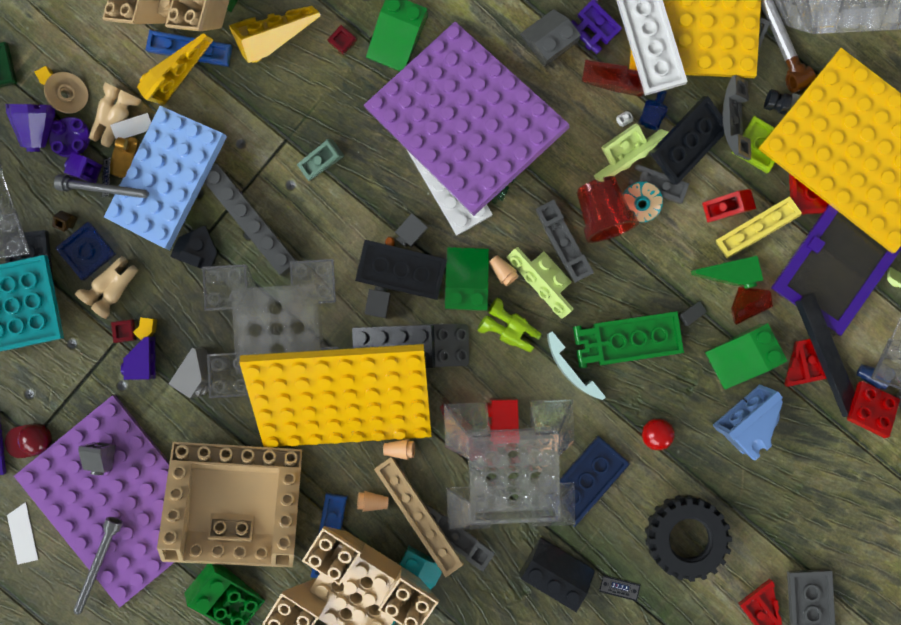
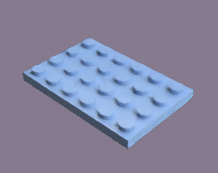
[104,106,227,251]

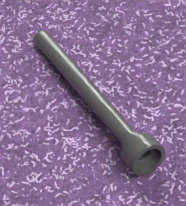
[54,174,149,198]
[73,517,123,615]

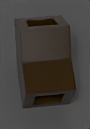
[52,211,78,232]

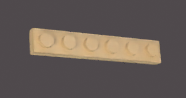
[374,457,464,577]

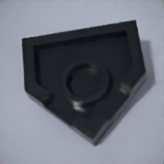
[170,226,218,272]

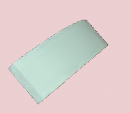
[547,331,606,400]

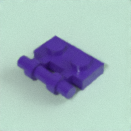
[571,0,622,55]

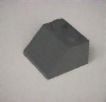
[520,9,581,67]

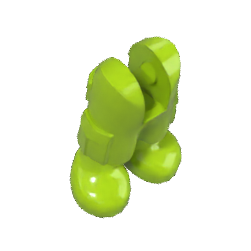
[477,297,542,352]

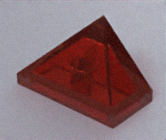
[731,287,773,325]

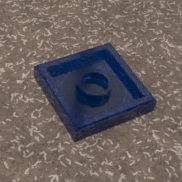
[55,222,116,281]

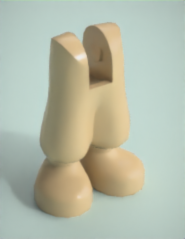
[89,82,141,148]
[75,256,139,319]

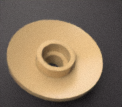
[44,72,88,113]

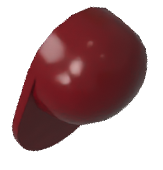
[5,424,52,458]

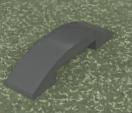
[723,75,751,160]
[535,200,594,283]
[424,504,495,572]

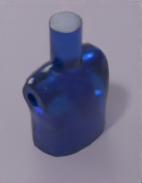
[638,90,668,131]

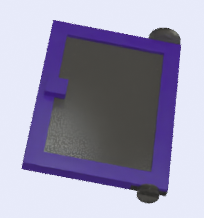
[771,205,901,337]

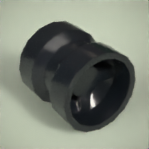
[764,89,793,115]

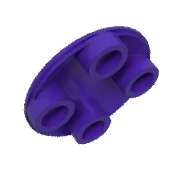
[49,117,90,158]

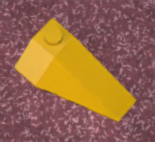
[229,6,320,63]
[137,33,214,105]

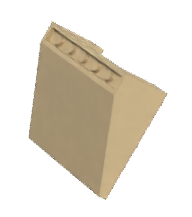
[157,442,302,567]

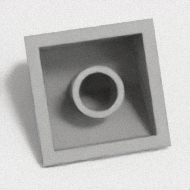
[169,348,213,398]

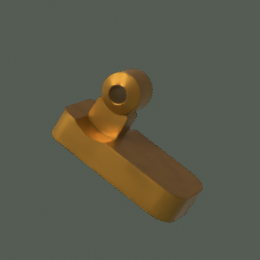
[110,137,140,178]

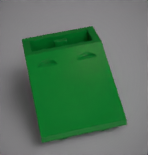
[184,564,265,625]

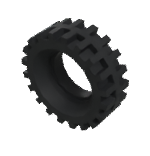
[645,495,732,582]

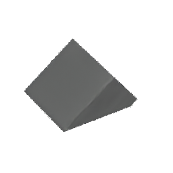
[678,301,707,326]

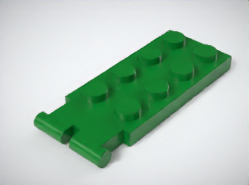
[573,311,684,368]

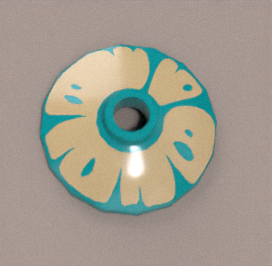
[621,181,663,222]

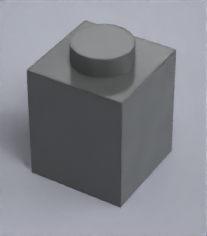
[395,213,428,248]
[364,286,391,319]

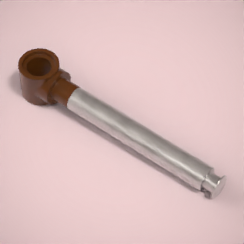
[761,0,816,93]

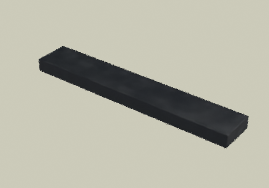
[795,293,855,417]

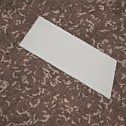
[7,502,38,565]

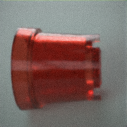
[576,176,639,243]

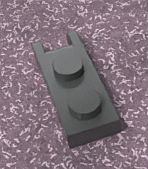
[628,164,689,204]

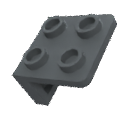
[426,324,469,367]

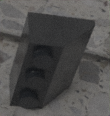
[519,537,595,613]

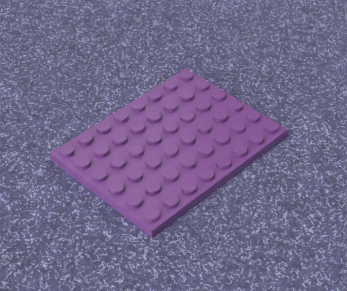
[364,22,570,216]
[14,395,174,608]

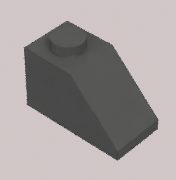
[78,442,116,475]

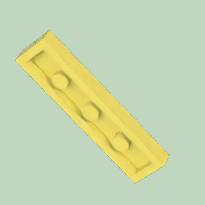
[716,196,802,259]

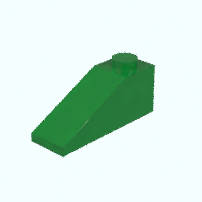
[690,256,763,289]

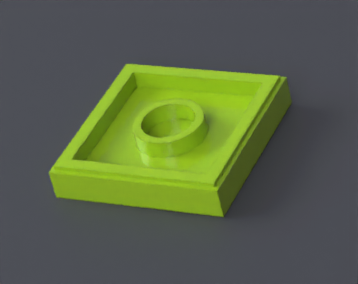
[731,116,775,173]

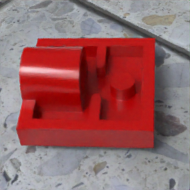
[847,381,900,438]

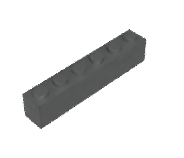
[205,163,300,277]

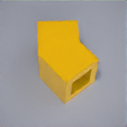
[34,66,53,86]
[133,317,157,340]

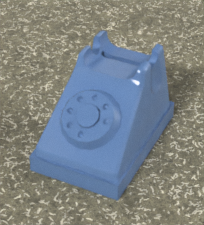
[713,384,783,460]

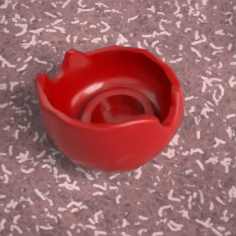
[642,418,675,450]

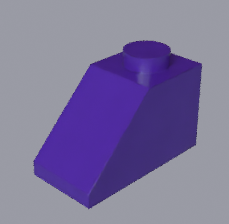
[64,153,103,183]
[121,337,156,380]

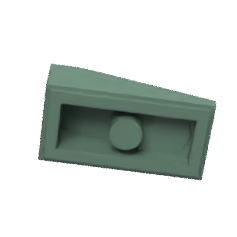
[297,139,344,181]

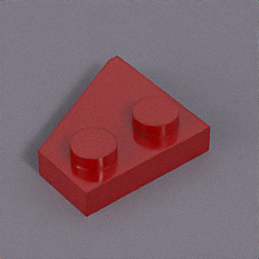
[785,338,827,387]
[737,579,782,625]

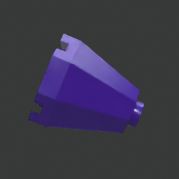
[5,104,55,152]

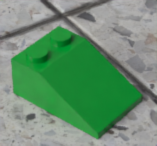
[366,0,428,72]
[445,247,489,311]
[705,323,788,390]

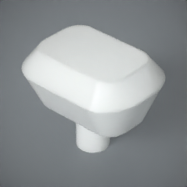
[616,111,633,127]

